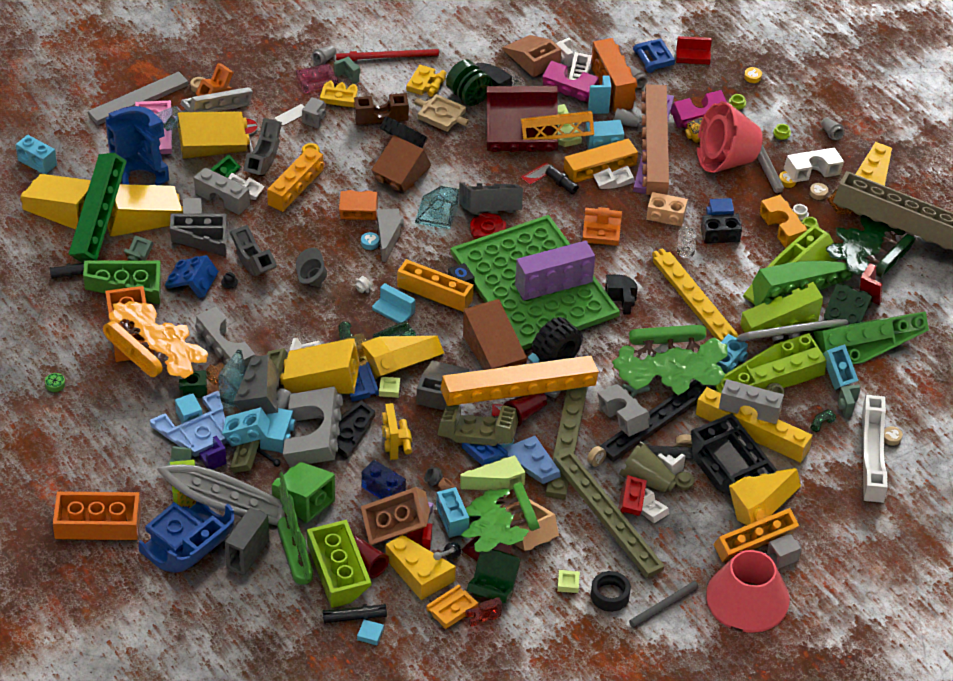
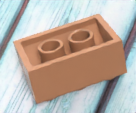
[361,487,430,546]

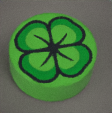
[45,373,65,392]

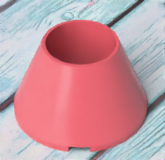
[697,101,763,173]
[706,550,790,633]

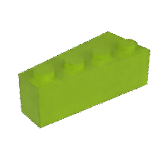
[740,282,823,333]

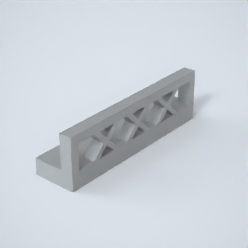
[180,87,253,112]

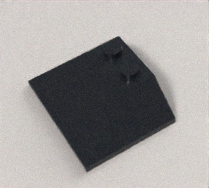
[691,413,777,492]

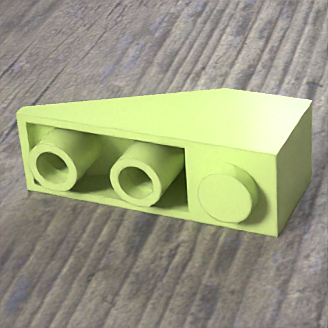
[460,455,525,491]

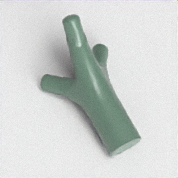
[622,384,650,398]

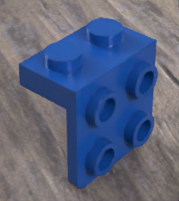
[165,255,219,298]

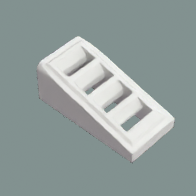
[569,52,592,80]

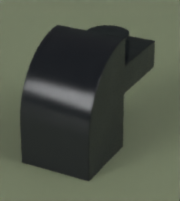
[605,274,638,315]

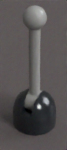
[433,542,461,560]

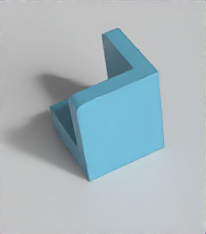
[175,394,203,424]

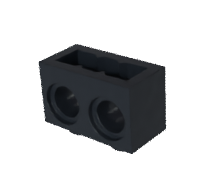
[701,214,742,244]

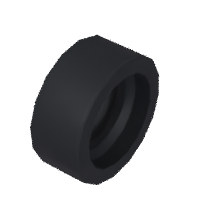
[590,571,631,612]

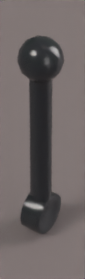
[257,448,281,467]

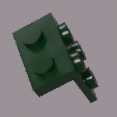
[824,284,873,324]
[466,549,521,604]

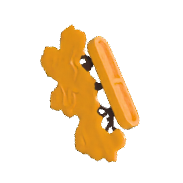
[103,301,208,378]

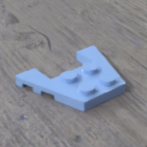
[150,391,228,457]

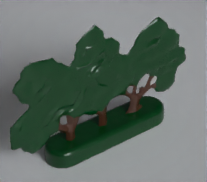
[826,215,916,279]

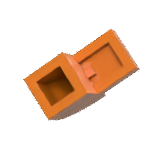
[196,64,234,96]

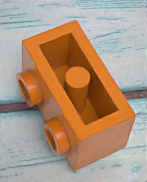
[339,190,379,220]

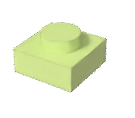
[379,377,400,398]
[557,570,580,593]

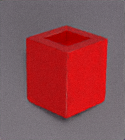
[407,523,432,551]

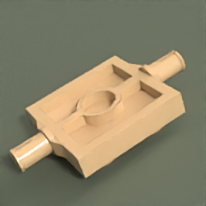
[414,94,469,132]

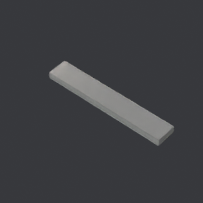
[88,72,188,125]

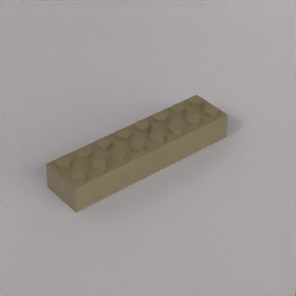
[833,171,953,250]

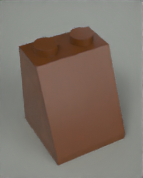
[371,135,431,192]

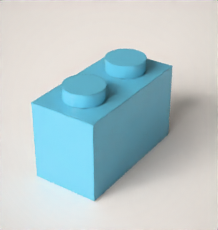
[585,120,624,150]
[822,344,858,390]
[260,408,296,453]

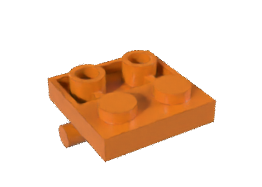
[582,207,622,246]

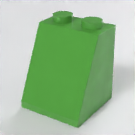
[272,462,335,523]

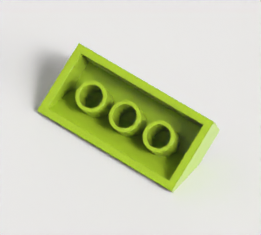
[307,520,372,608]

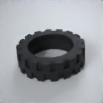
[380,116,428,148]

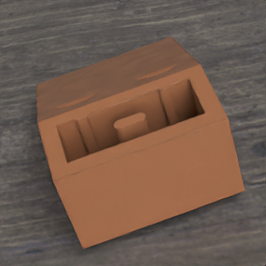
[502,35,562,77]

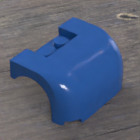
[105,106,169,185]
[139,501,234,573]

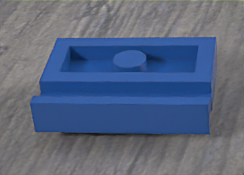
[349,362,379,402]
[462,443,508,466]

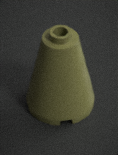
[619,442,677,493]

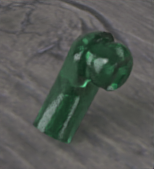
[338,321,359,345]
[810,409,836,432]

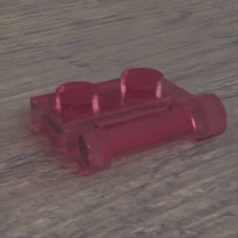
[296,64,338,93]

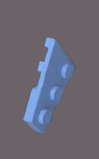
[504,436,561,484]

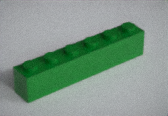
[68,153,127,262]

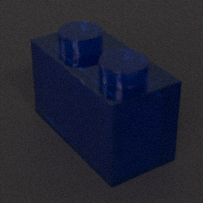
[361,460,406,499]

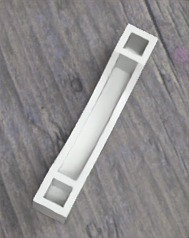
[862,395,888,503]

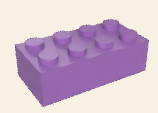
[515,241,595,301]

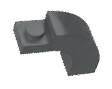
[243,118,282,175]
[230,225,277,276]

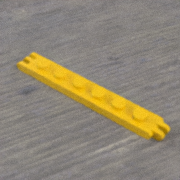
[652,248,738,341]

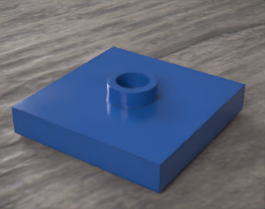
[145,502,202,554]

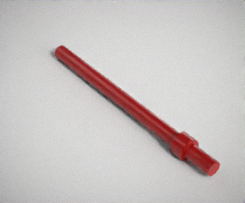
[336,49,439,61]

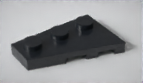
[337,400,375,458]

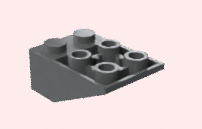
[416,361,469,410]

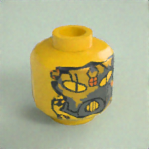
[685,117,703,143]

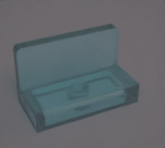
[156,106,188,131]

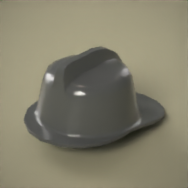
[296,248,327,288]

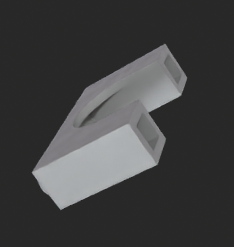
[283,387,343,467]

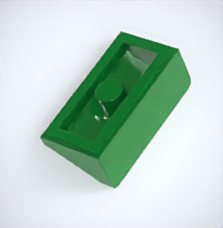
[210,154,241,178]

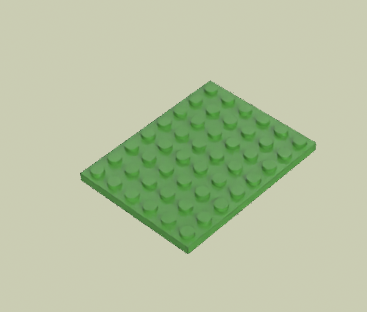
[450,215,620,351]

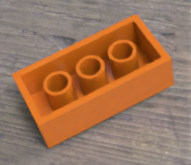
[591,38,637,112]
[105,286,154,362]
[53,491,141,540]

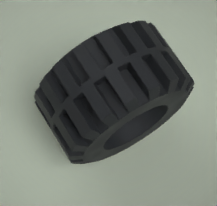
[532,317,583,362]

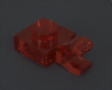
[465,597,502,626]

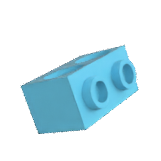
[16,135,57,174]
[717,334,748,374]
[222,407,270,447]
[436,487,469,538]

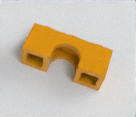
[759,195,807,249]

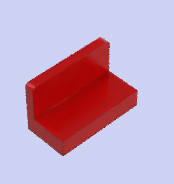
[676,36,712,65]
[860,263,882,305]
[618,475,647,516]

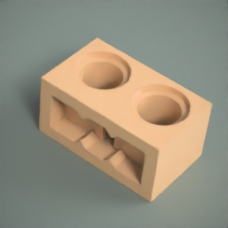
[646,192,688,227]

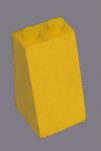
[177,112,250,159]
[20,174,91,230]
[107,184,183,236]
[280,338,360,394]

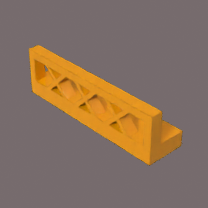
[521,111,595,140]

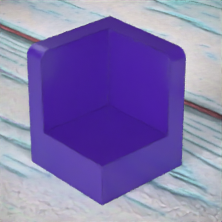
[199,436,227,470]

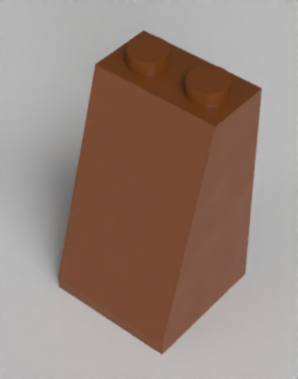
[463,299,527,370]

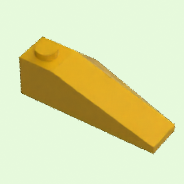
[361,336,444,379]
[729,468,801,525]

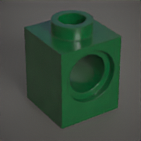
[179,370,207,398]

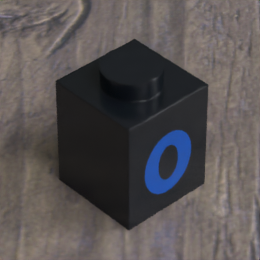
[448,263,475,291]

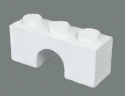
[784,148,844,182]

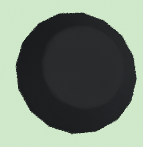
[221,272,238,288]

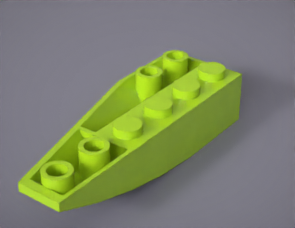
[743,225,839,304]
[714,333,827,393]

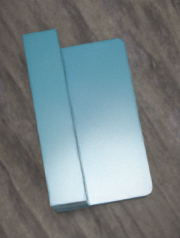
[588,76,611,114]
[372,283,416,325]

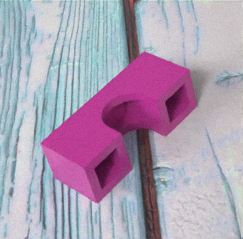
[542,61,599,102]
[670,90,727,128]

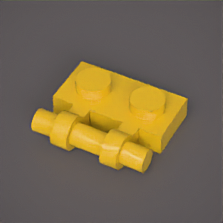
[406,65,447,97]

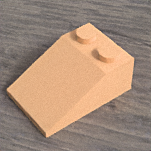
[501,499,559,551]

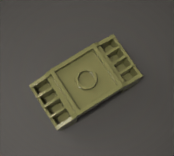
[437,404,518,446]

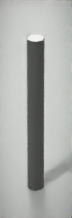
[629,581,699,628]

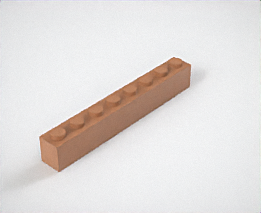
[641,84,669,195]

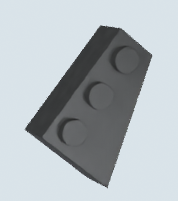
[459,182,523,214]
[170,213,228,257]
[234,355,279,414]

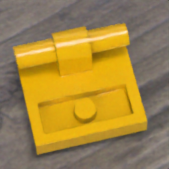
[382,403,412,460]

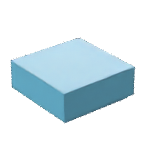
[357,620,384,645]

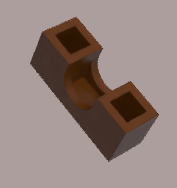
[354,93,409,125]

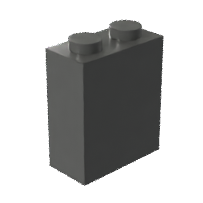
[225,507,269,575]

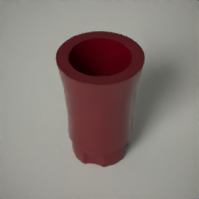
[503,393,547,426]
[353,535,389,579]

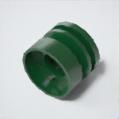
[446,59,493,106]

